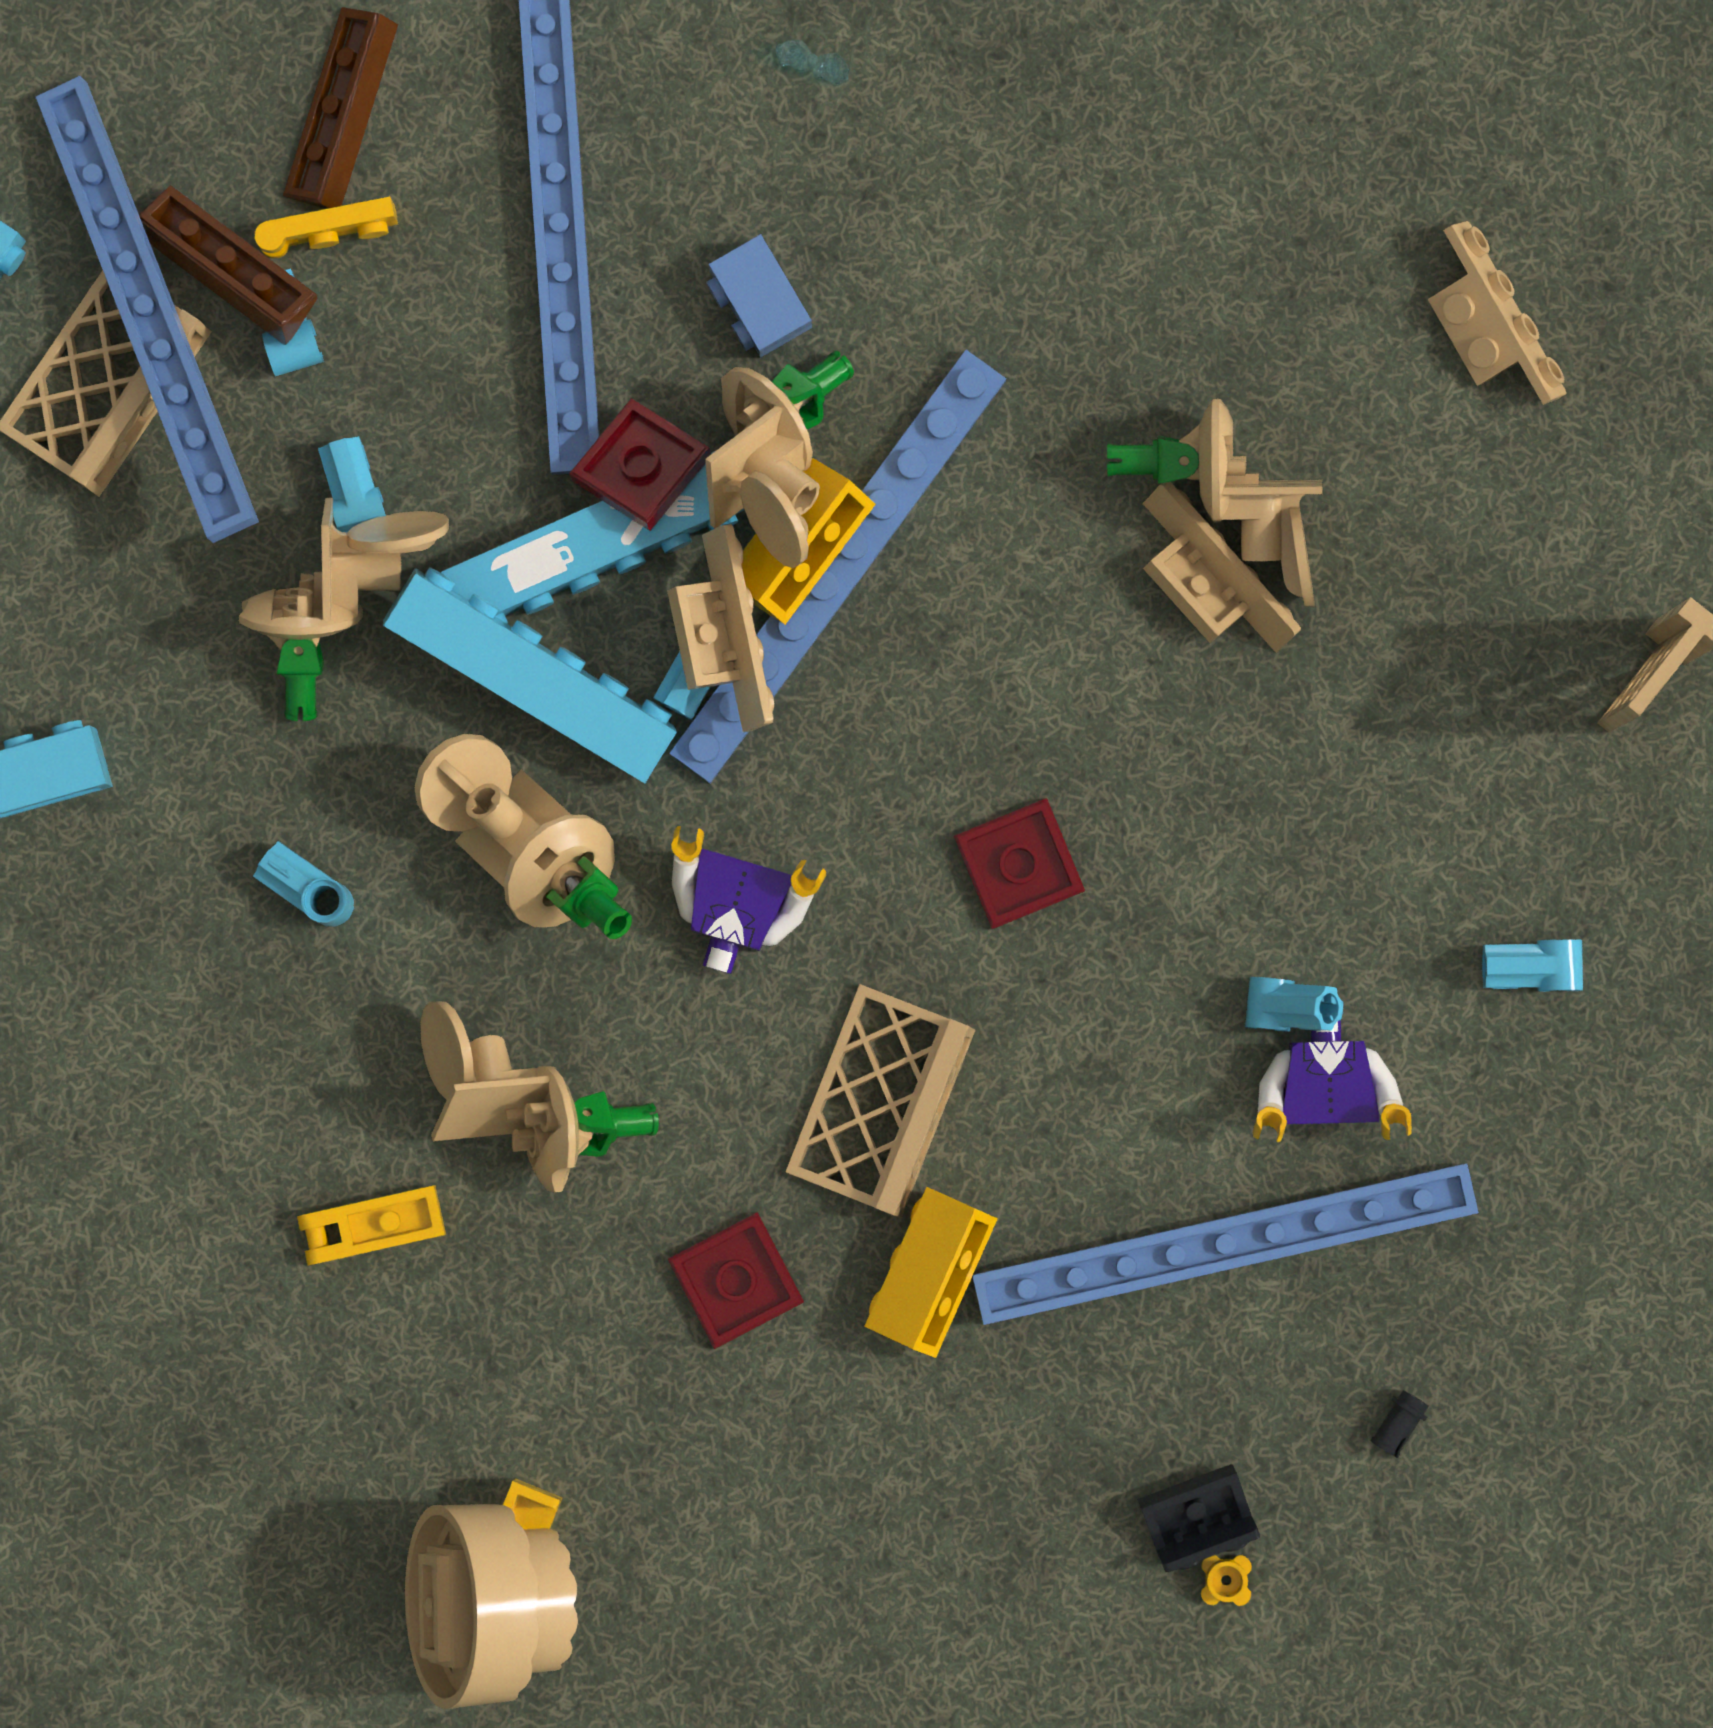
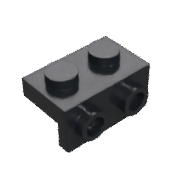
[1137,1464,1260,1572]

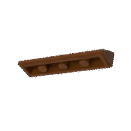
[283,7,398,209]
[139,185,318,345]

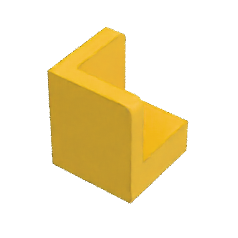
[503,1479,563,1529]

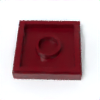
[569,398,711,531]
[954,798,1085,929]
[668,1212,804,1349]

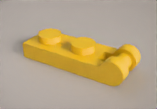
[255,196,398,259]
[297,1185,446,1266]

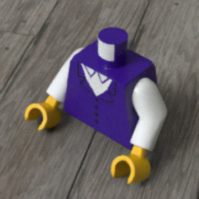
[671,826,826,974]
[1253,1020,1412,1142]

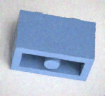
[706,234,812,358]

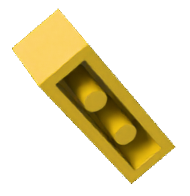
[741,458,876,625]
[864,1187,998,1358]

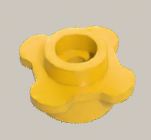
[1201,1555,1252,1606]

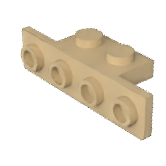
[1428,221,1566,405]
[1143,482,1301,653]
[667,524,774,732]

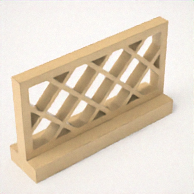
[0,270,211,497]
[1598,597,1713,732]
[786,984,975,1218]

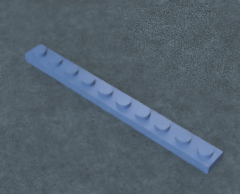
[519,0,600,475]
[36,76,259,543]
[669,350,1006,784]
[972,1163,1479,1325]

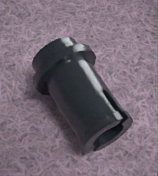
[1370,1390,1429,1458]

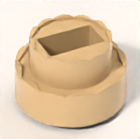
[405,1504,578,1709]

